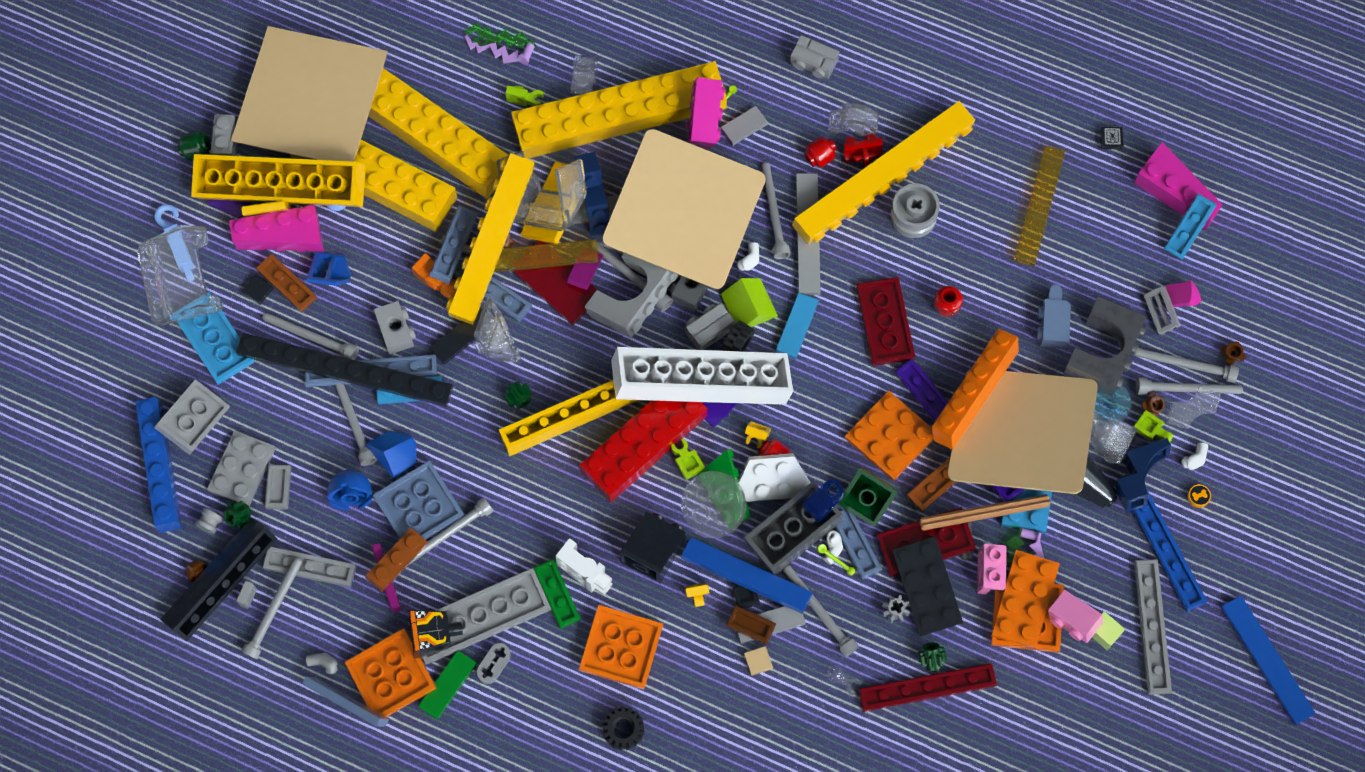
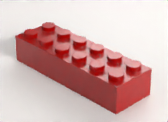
[580,400,708,503]

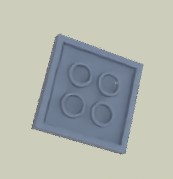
[373,460,465,540]

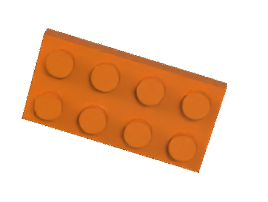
[991,550,1060,650]

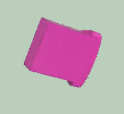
[1165,280,1201,307]

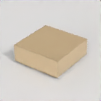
[744,646,773,676]

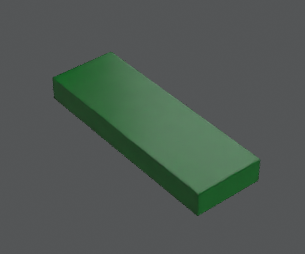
[533,559,581,629]
[418,651,477,720]

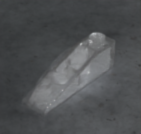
[473,298,521,364]
[1089,412,1138,464]

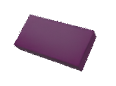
[567,248,603,290]

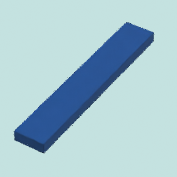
[1132,488,1208,613]
[681,537,813,614]
[1221,595,1316,725]

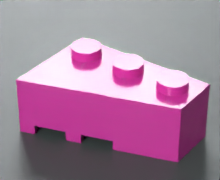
[685,77,725,150]

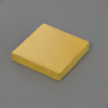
[242,201,291,217]

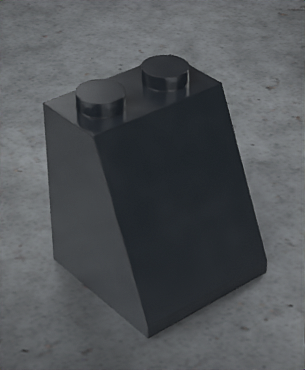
[620,512,686,584]

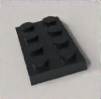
[892,537,963,637]

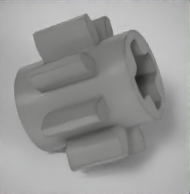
[882,595,910,623]

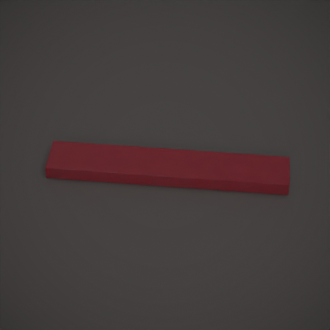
[858,663,997,712]

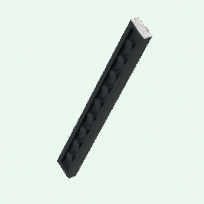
[236,333,453,407]

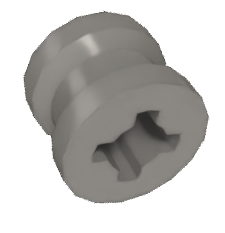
[195,508,223,535]

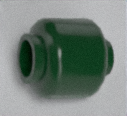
[177,131,211,161]

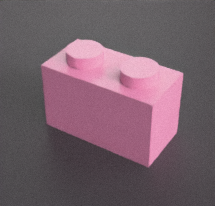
[1048,590,1103,643]

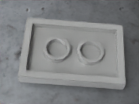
[154,379,230,455]
[207,431,276,506]

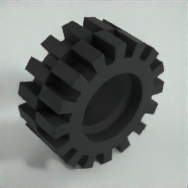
[720,321,755,352]
[603,706,644,751]

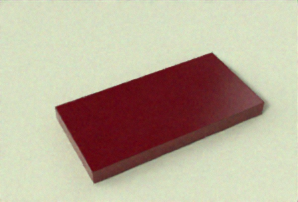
[510,241,599,326]
[856,277,915,366]
[877,507,976,577]

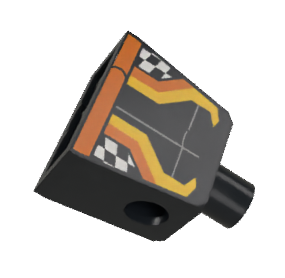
[409,610,463,659]

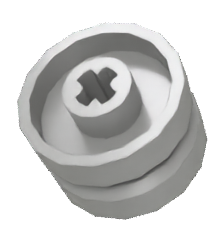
[890,183,940,238]

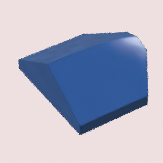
[307,251,351,286]
[366,431,416,478]

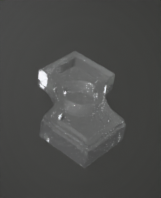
[1166,387,1221,429]

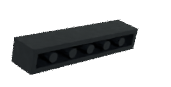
[160,517,278,642]

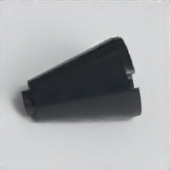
[1075,455,1117,508]

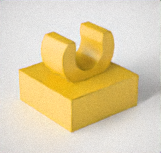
[745,421,771,448]
[684,582,709,607]

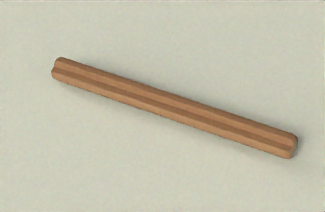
[920,494,1050,530]

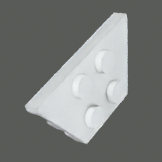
[738,453,811,502]

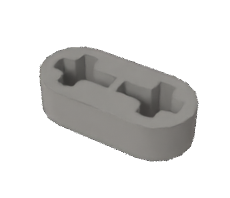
[477,643,511,684]

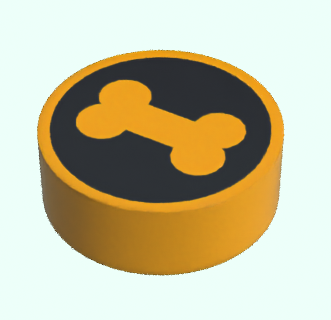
[1187,484,1211,508]

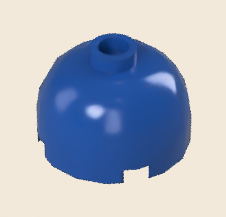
[327,469,372,511]

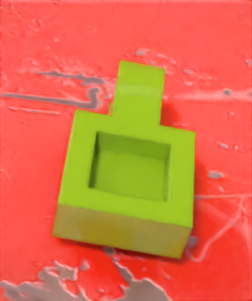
[505,86,544,107]
[1132,410,1174,443]

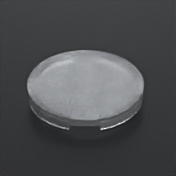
[681,471,746,538]

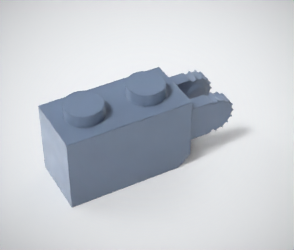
[1037,284,1071,349]

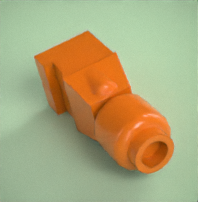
[412,253,457,300]

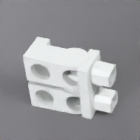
[556,538,612,595]

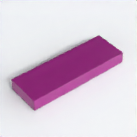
[372,543,402,613]

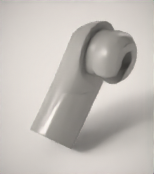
[306,653,338,674]

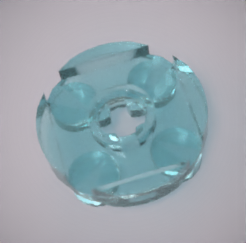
[1093,387,1131,427]

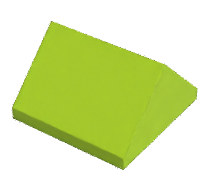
[721,278,778,327]

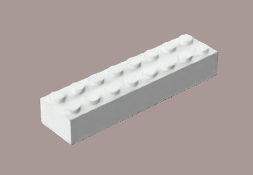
[611,347,793,405]

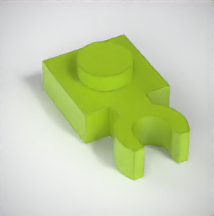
[671,438,705,480]

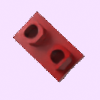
[844,133,883,167]

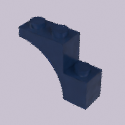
[574,152,610,236]
[1116,438,1171,513]

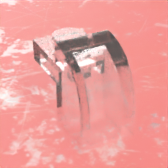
[571,55,598,94]
[828,103,879,137]

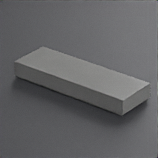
[737,606,806,644]

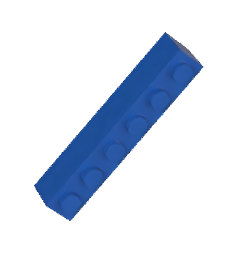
[135,397,182,533]

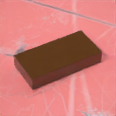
[726,605,776,645]

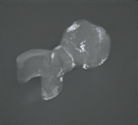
[826,665,862,695]

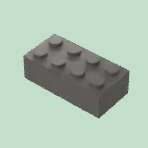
[744,481,843,575]

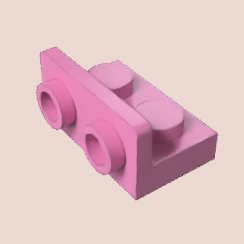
[977,544,1006,594]

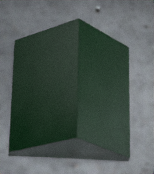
[837,467,898,527]

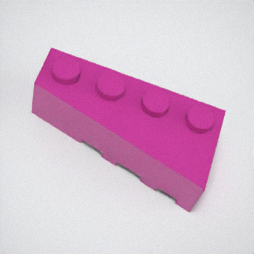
[1134,142,1222,230]
[229,205,324,253]

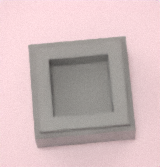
[236,581,257,609]

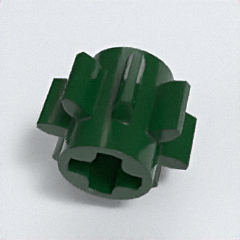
[505,382,532,409]
[223,500,251,529]
[918,642,947,671]

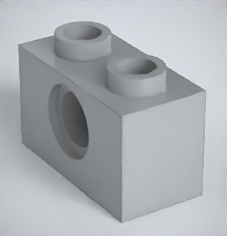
[374,301,416,355]

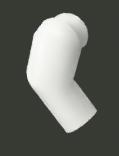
[737,243,759,271]
[1182,443,1208,470]
[823,530,843,565]

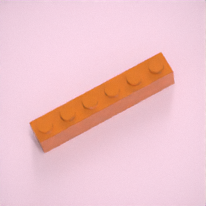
[932,328,1019,450]

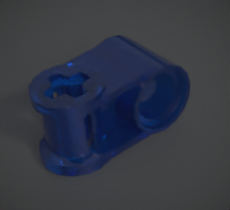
[802,479,844,522]

